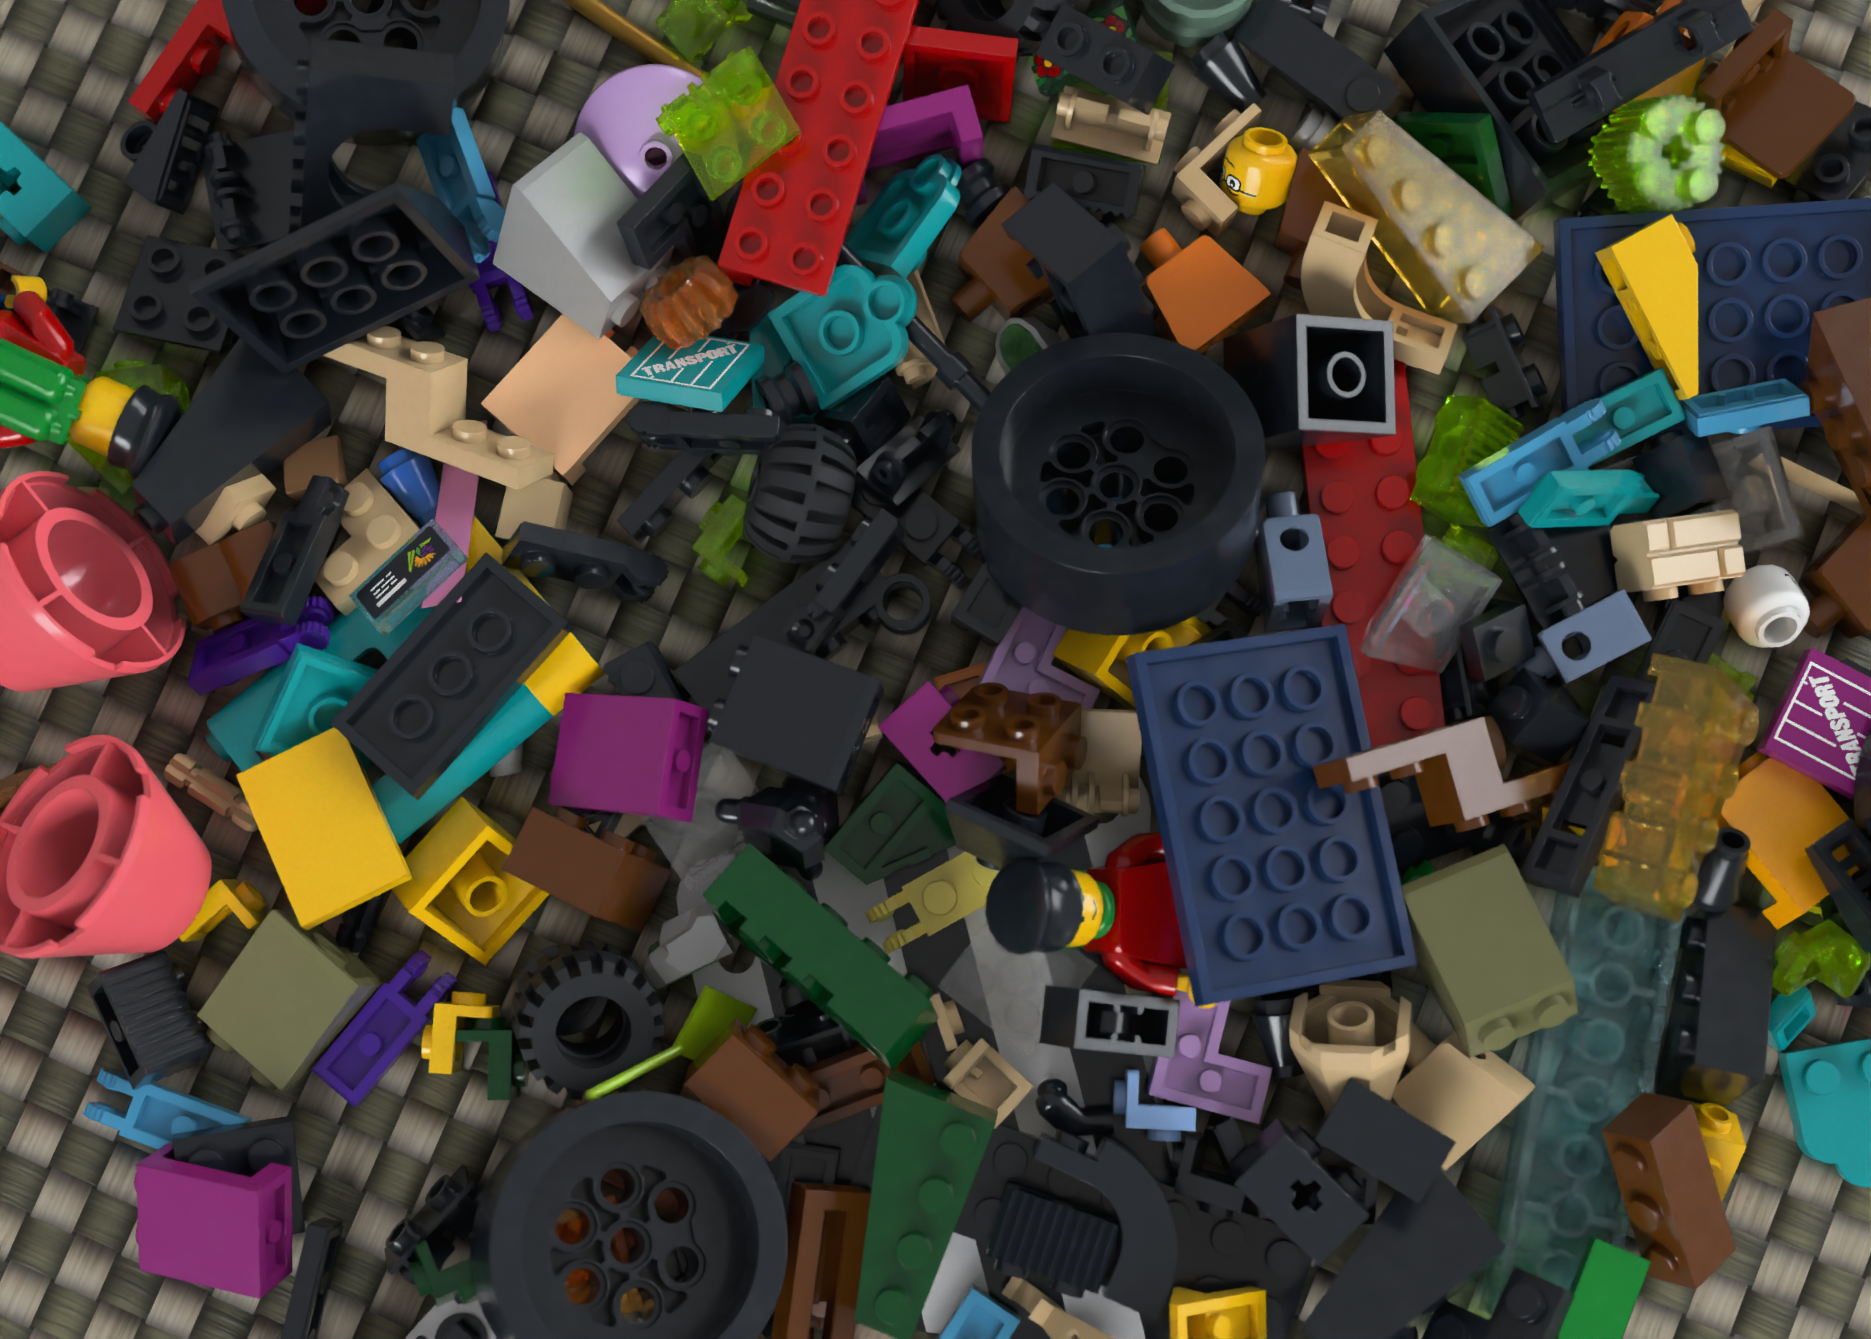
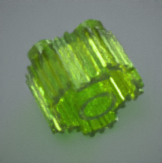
[1588,95,1726,213]

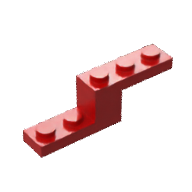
[128,0,327,126]

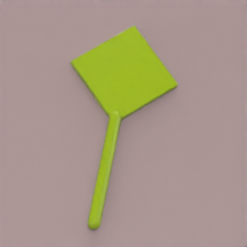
[585,985,757,1101]

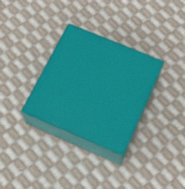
[1768,979,1817,1053]

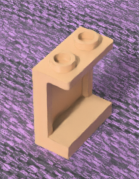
[481,314,640,486]

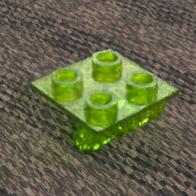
[656,46,802,201]

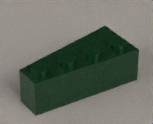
[702,843,938,1070]
[854,1069,998,1339]

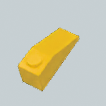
[1595,214,1698,400]

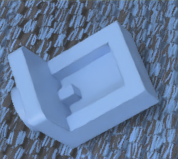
[1113,1068,1196,1142]

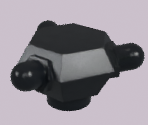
[715,778,825,880]

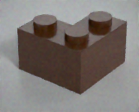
[502,806,671,932]

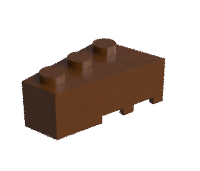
[1800,297,1871,497]

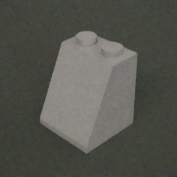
[493,132,675,339]

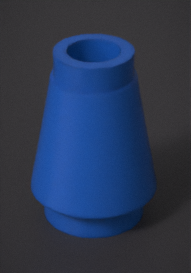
[377,448,440,530]

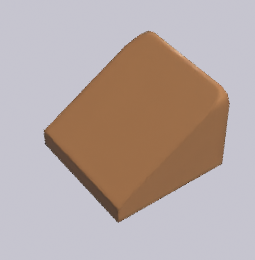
[284,435,349,501]

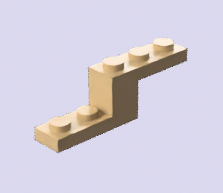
[323,326,554,490]

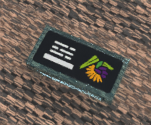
[349,519,469,636]

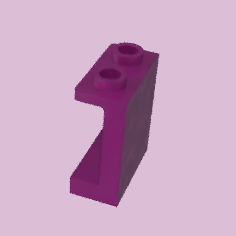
[856,84,983,206]
[548,693,709,823]
[134,1142,293,1299]

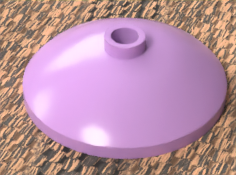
[574,64,739,204]

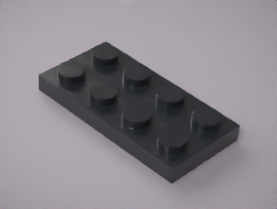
[330,552,574,800]

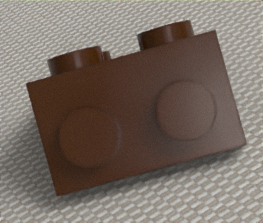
[1694,8,1856,179]
[933,682,1087,815]

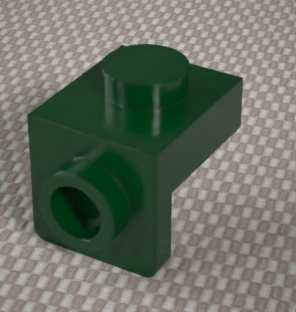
[455,1017,529,1100]
[408,1240,478,1307]

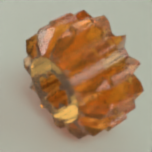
[639,255,739,349]

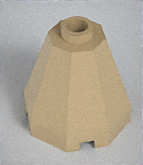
[1289,979,1412,1115]

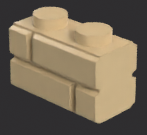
[1610,509,1746,602]

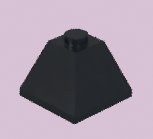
[945,774,1100,871]

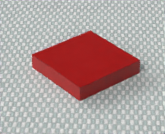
[903,25,1018,123]

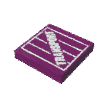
[1757,647,1871,801]

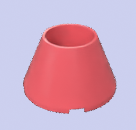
[0,471,186,692]
[0,735,212,958]

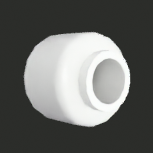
[1723,564,1810,648]

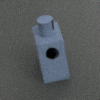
[1255,492,1333,633]
[1513,589,1652,685]

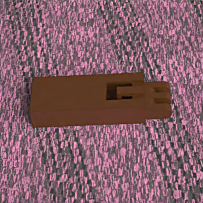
[771,1182,871,1339]

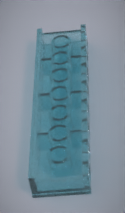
[1479,867,1688,1315]

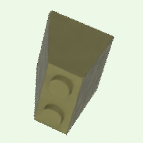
[1401,844,1578,1058]
[197,910,385,1091]

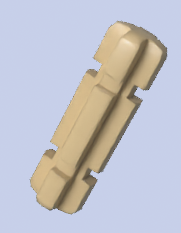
[163,753,259,832]

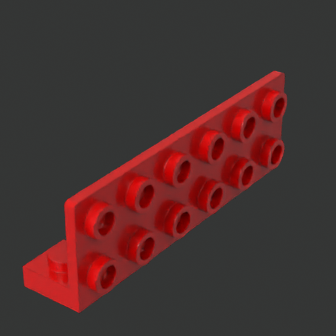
[717,0,920,297]

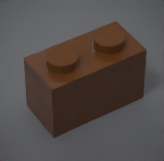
[684,1018,820,1162]

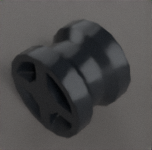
[956,158,1012,228]
[755,360,820,425]
[1472,811,1541,872]

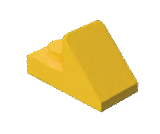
[1170,1286,1267,1339]

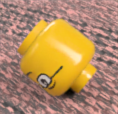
[1219,127,1297,215]

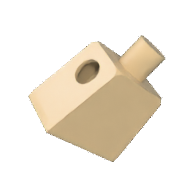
[1392,1022,1536,1171]

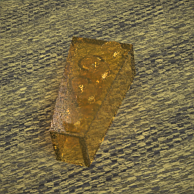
[1308,110,1545,323]
[1593,653,1759,923]

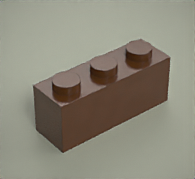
[1602,1092,1736,1290]

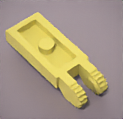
[864,852,999,954]

